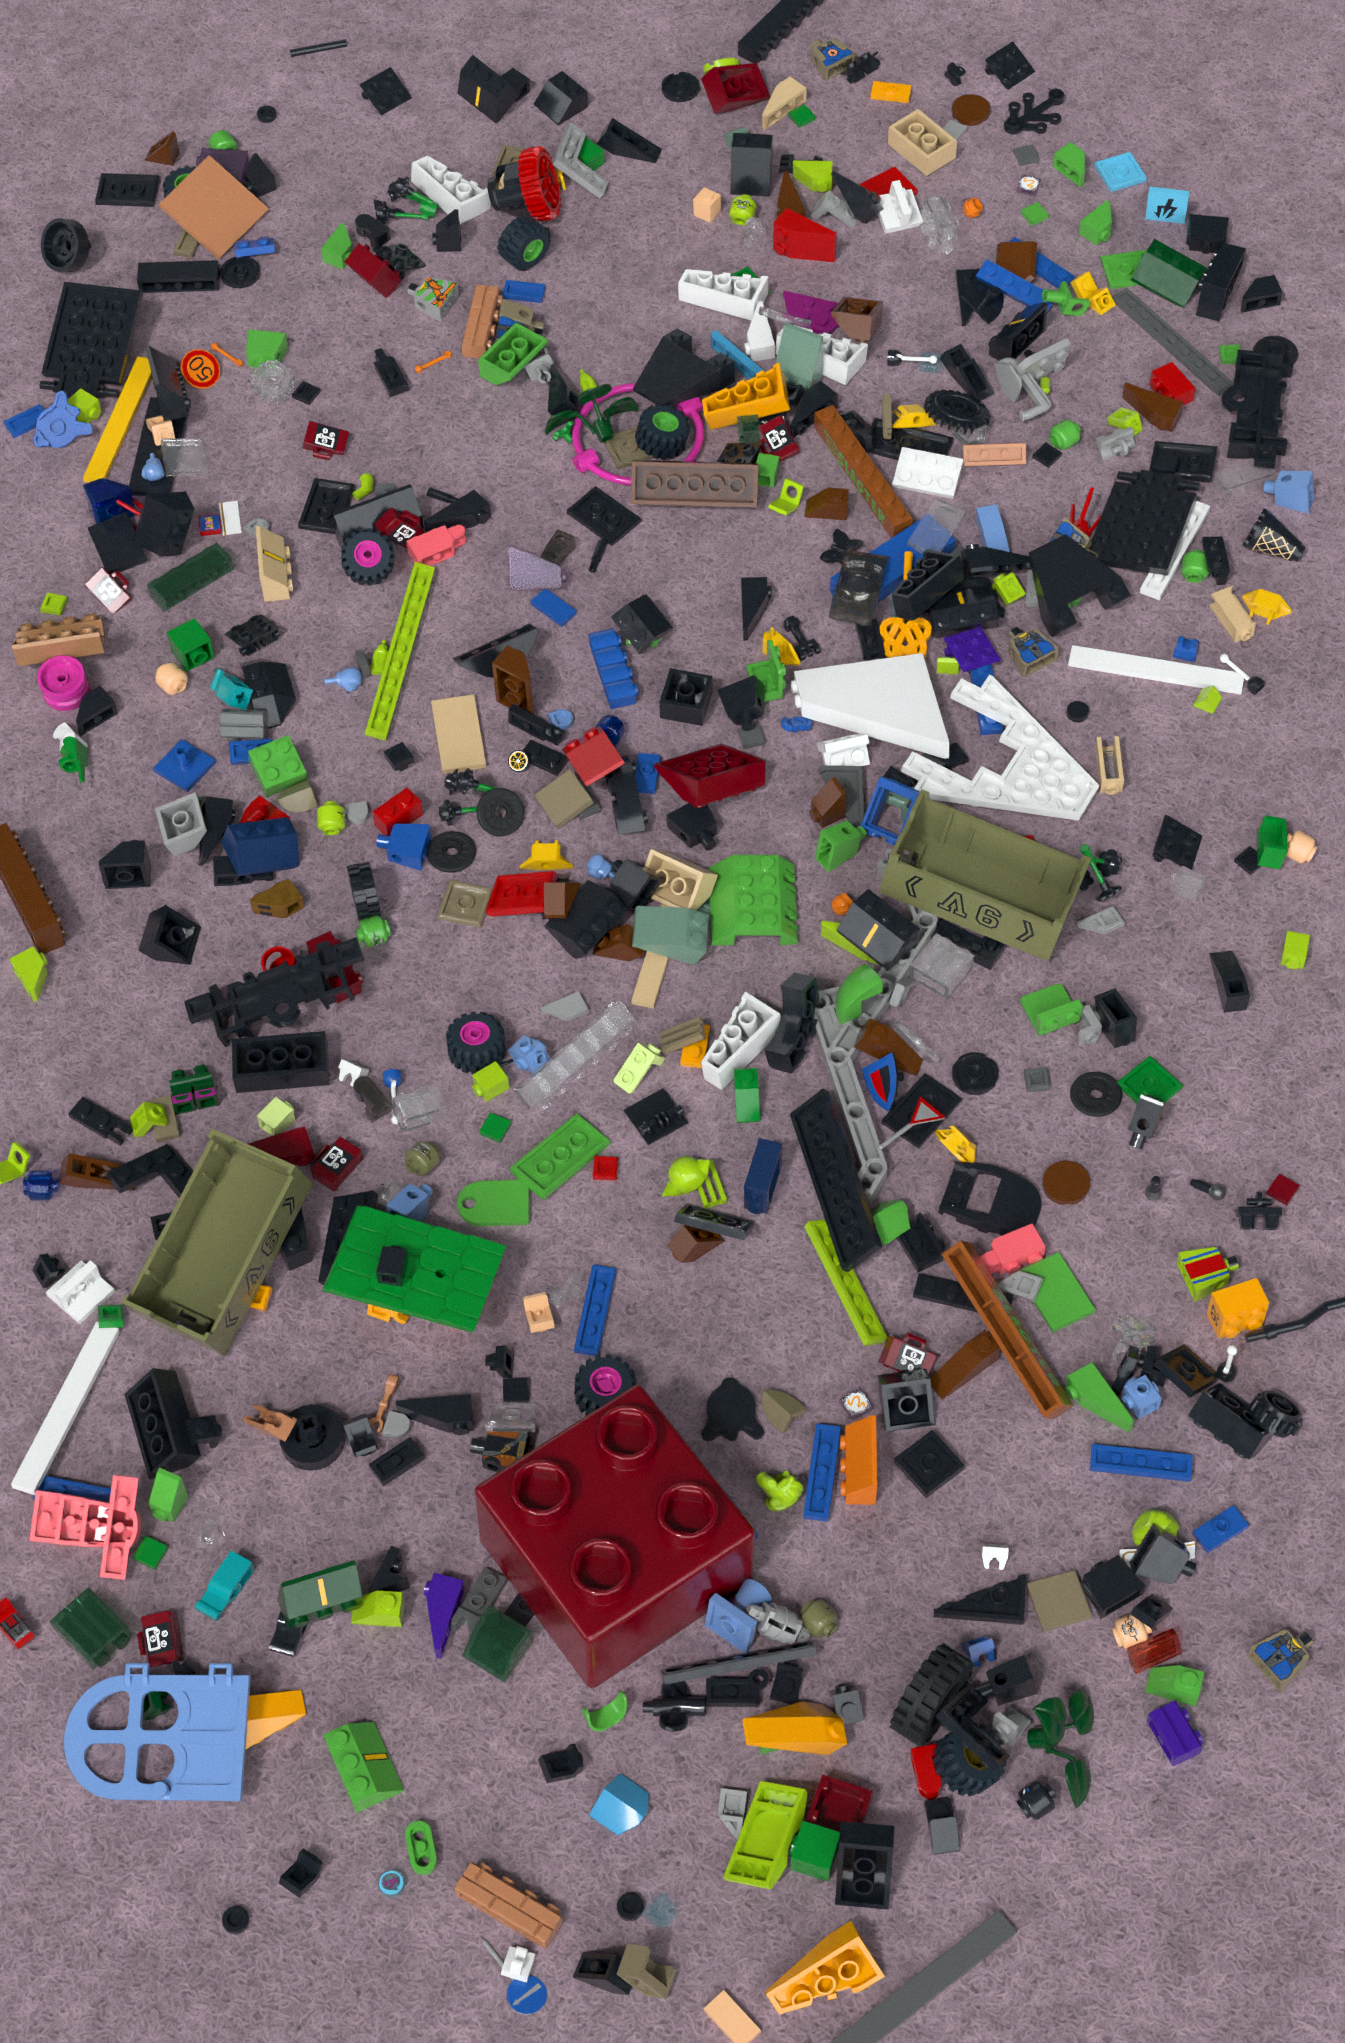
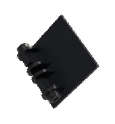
[985,41,1036,90]
[359,67,412,116]
[372,243,427,280]
[717,442,762,463]
[225,614,280,656]
[1152,814,1202,871]
[623,1088,688,1145]

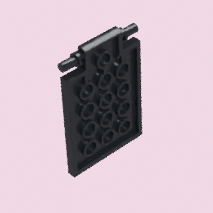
[39,282,143,399]
[1090,470,1201,575]

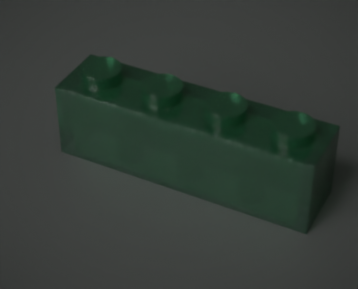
[147,542,234,612]

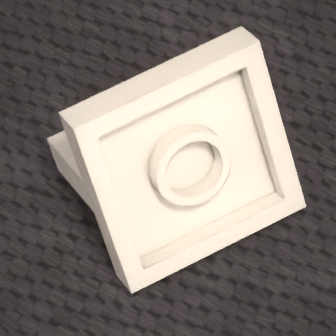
[878,180,923,234]
[817,733,870,766]
[46,1260,115,1324]

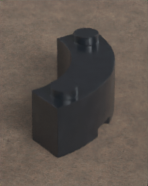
[605,755,648,835]
[764,972,819,1073]

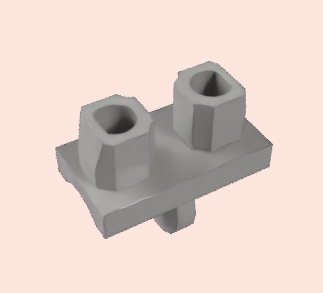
[1096,427,1135,461]

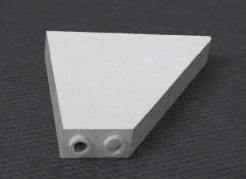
[791,653,949,759]

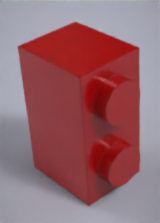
[1149,362,1195,406]
[372,788,423,836]

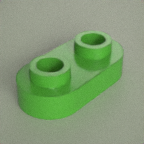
[405,1821,437,1875]

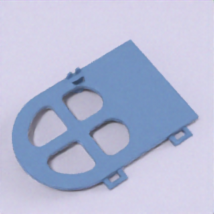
[64,1663,251,1801]

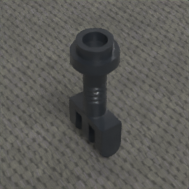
[779,154,823,174]
[783,616,821,661]

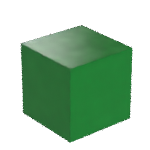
[166,618,215,672]
[789,1821,840,1882]

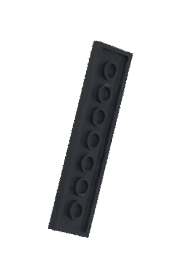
[790,1089,883,1272]

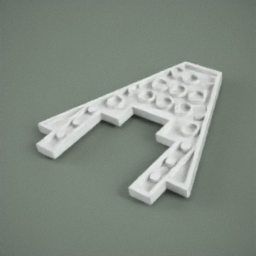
[901,674,1099,821]

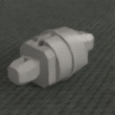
[745,1602,811,1644]

